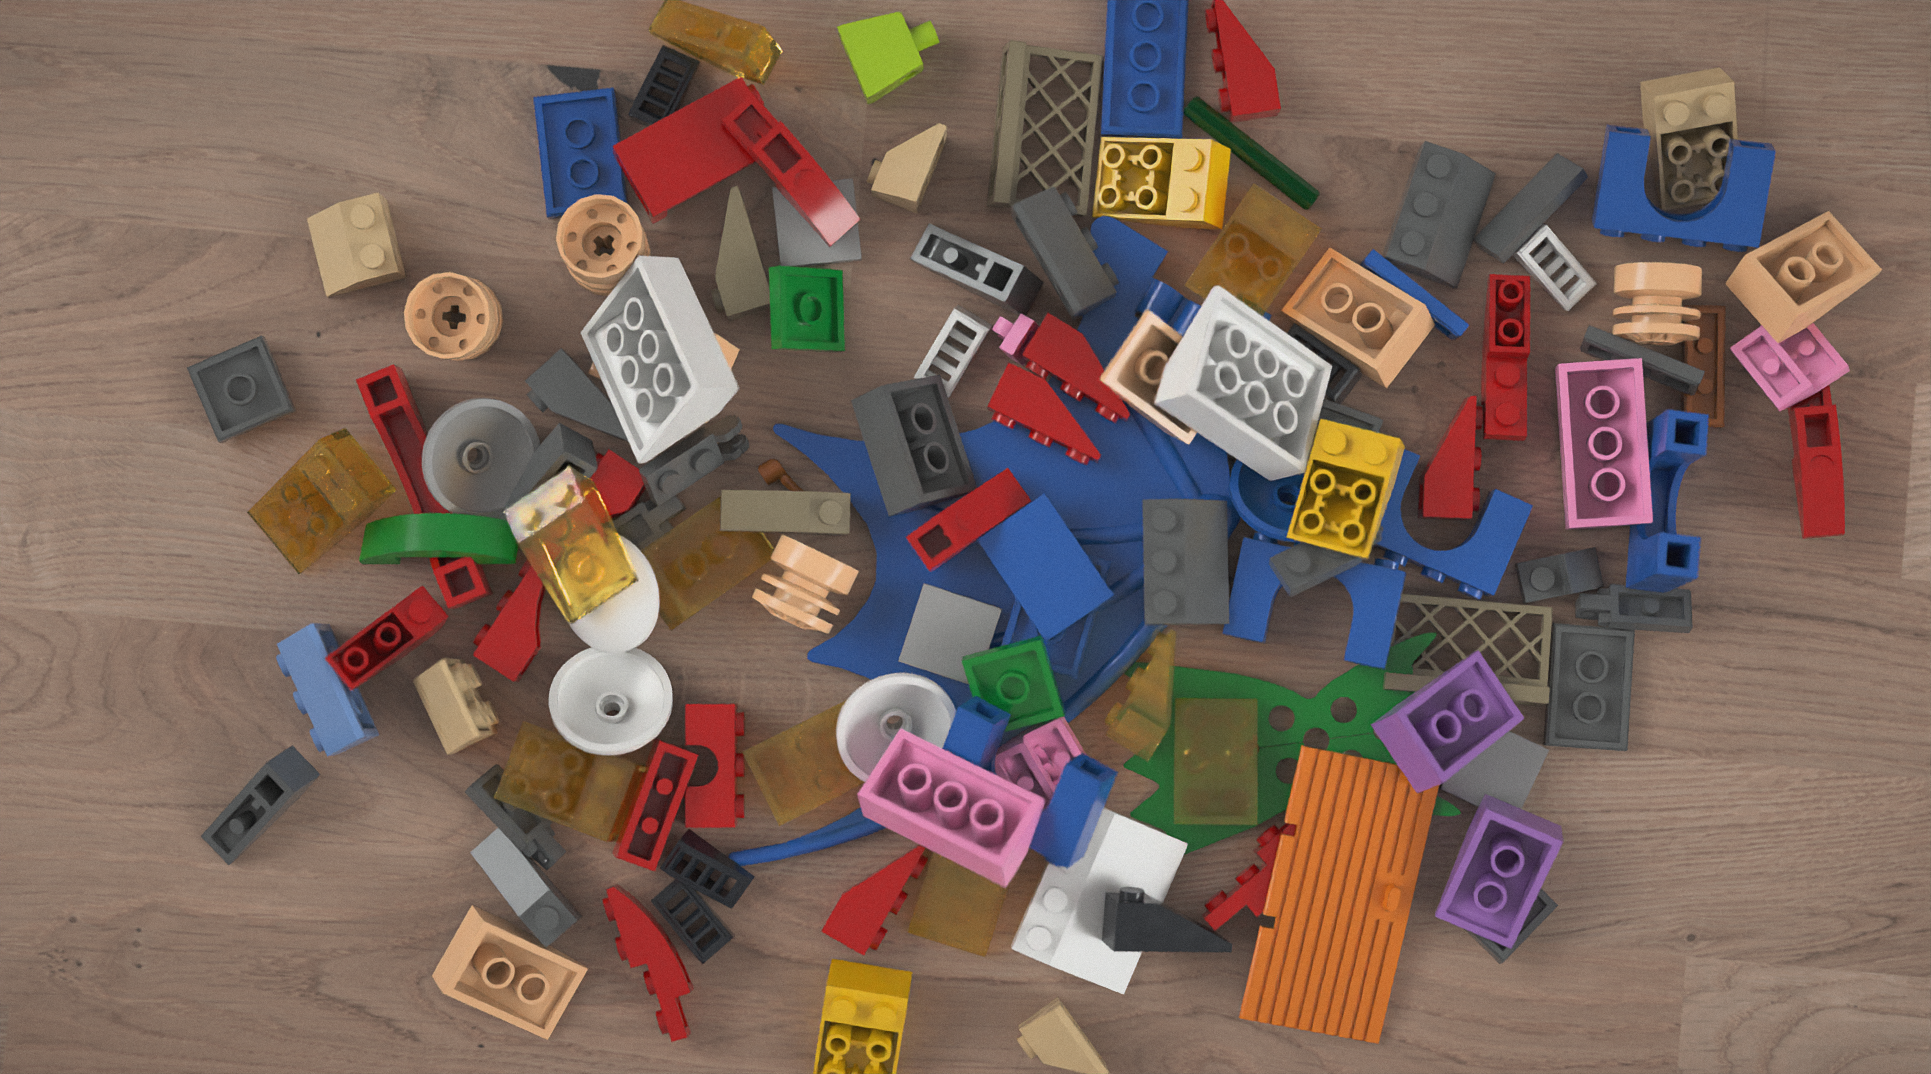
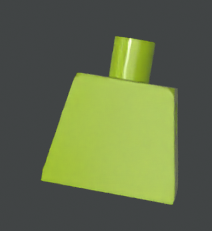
[837,12,940,105]

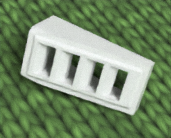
[1513,224,1597,311]
[914,305,992,398]

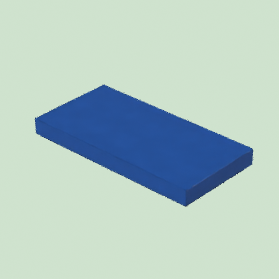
[1101,0,1189,139]

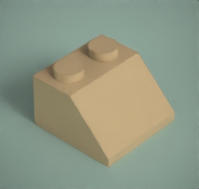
[307,193,406,297]

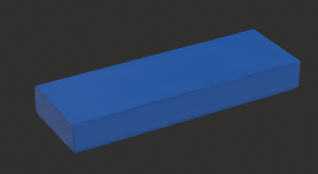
[1360,249,1469,340]

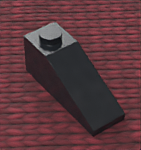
[1102,887,1232,952]

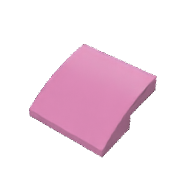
[1730,323,1850,412]
[995,717,1086,808]

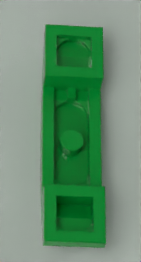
[359,513,522,564]

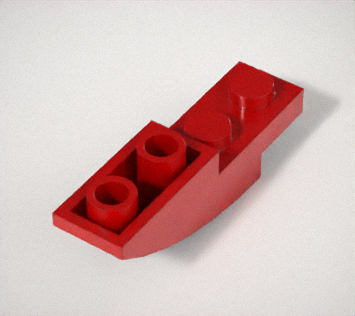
[721,93,861,247]
[1481,274,1530,441]
[1788,385,1845,539]
[1201,823,1297,931]
[603,885,694,1042]

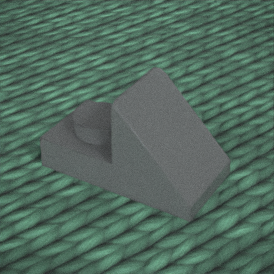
[1515,547,1604,603]

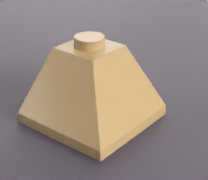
[867,123,947,214]
[1017,997,1109,1074]

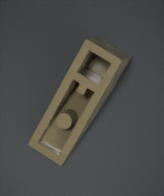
[711,186,770,321]
[719,490,851,536]

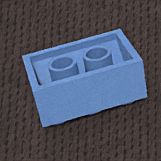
[276,623,379,756]

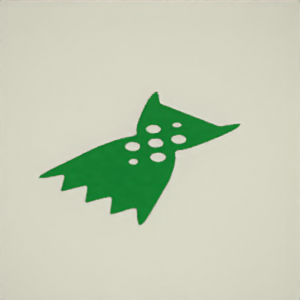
[1117,633,1461,855]

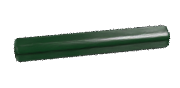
[1184,97,1320,210]

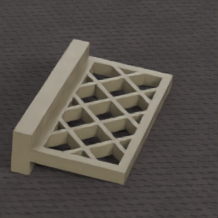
[987,40,1102,217]
[1383,594,1553,707]

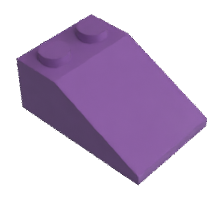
[1371,650,1525,793]
[1435,794,1563,949]

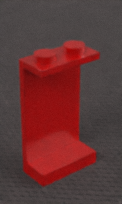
[613,76,764,224]

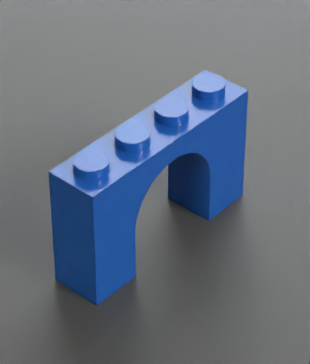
[1592,124,1776,252]
[1626,409,1709,593]
[1373,449,1533,600]
[1222,532,1406,670]
[942,696,1118,869]

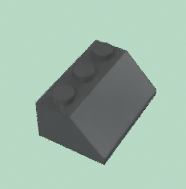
[1382,141,1496,289]
[1012,186,1119,321]
[851,375,977,517]
[1143,499,1229,626]

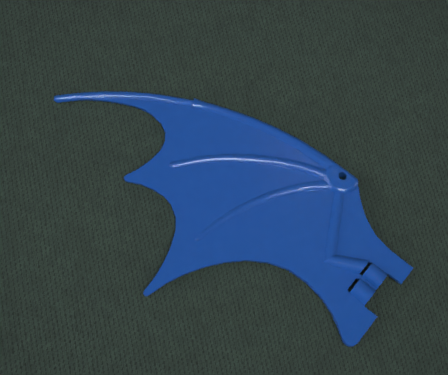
[727,216,1272,866]

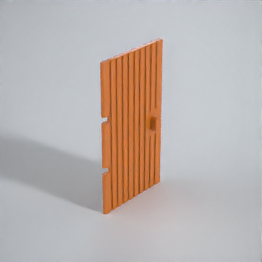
[1239,745,1439,1044]

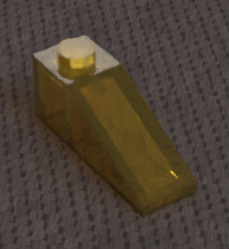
[648,0,783,85]

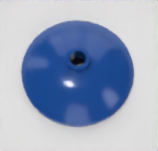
[1229,440,1314,542]

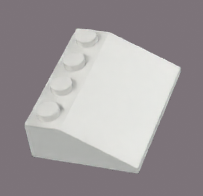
[581,256,739,463]
[1155,286,1332,481]
[1011,807,1188,994]

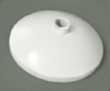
[557,531,659,653]
[549,647,673,755]
[836,673,956,782]

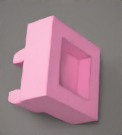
[992,313,1039,366]

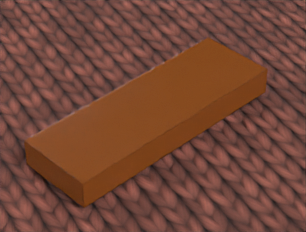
[1681,305,1726,428]

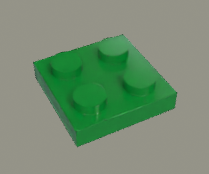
[769,266,845,352]
[962,635,1065,732]

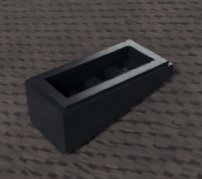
[628,45,700,127]
[1287,323,1362,404]
[660,829,755,909]
[651,879,735,964]

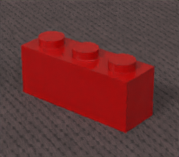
[612,738,698,872]

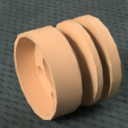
[556,194,651,296]
[1612,262,1702,346]
[404,272,503,361]
[752,535,859,634]

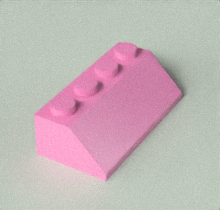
[1555,358,1653,530]
[858,728,1045,888]

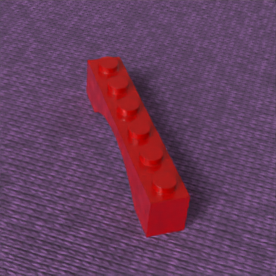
[356,364,493,609]
[473,449,646,682]

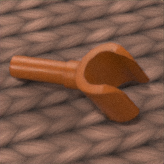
[758,459,804,491]

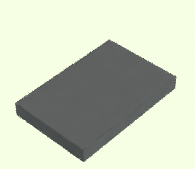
[1543,623,1635,751]

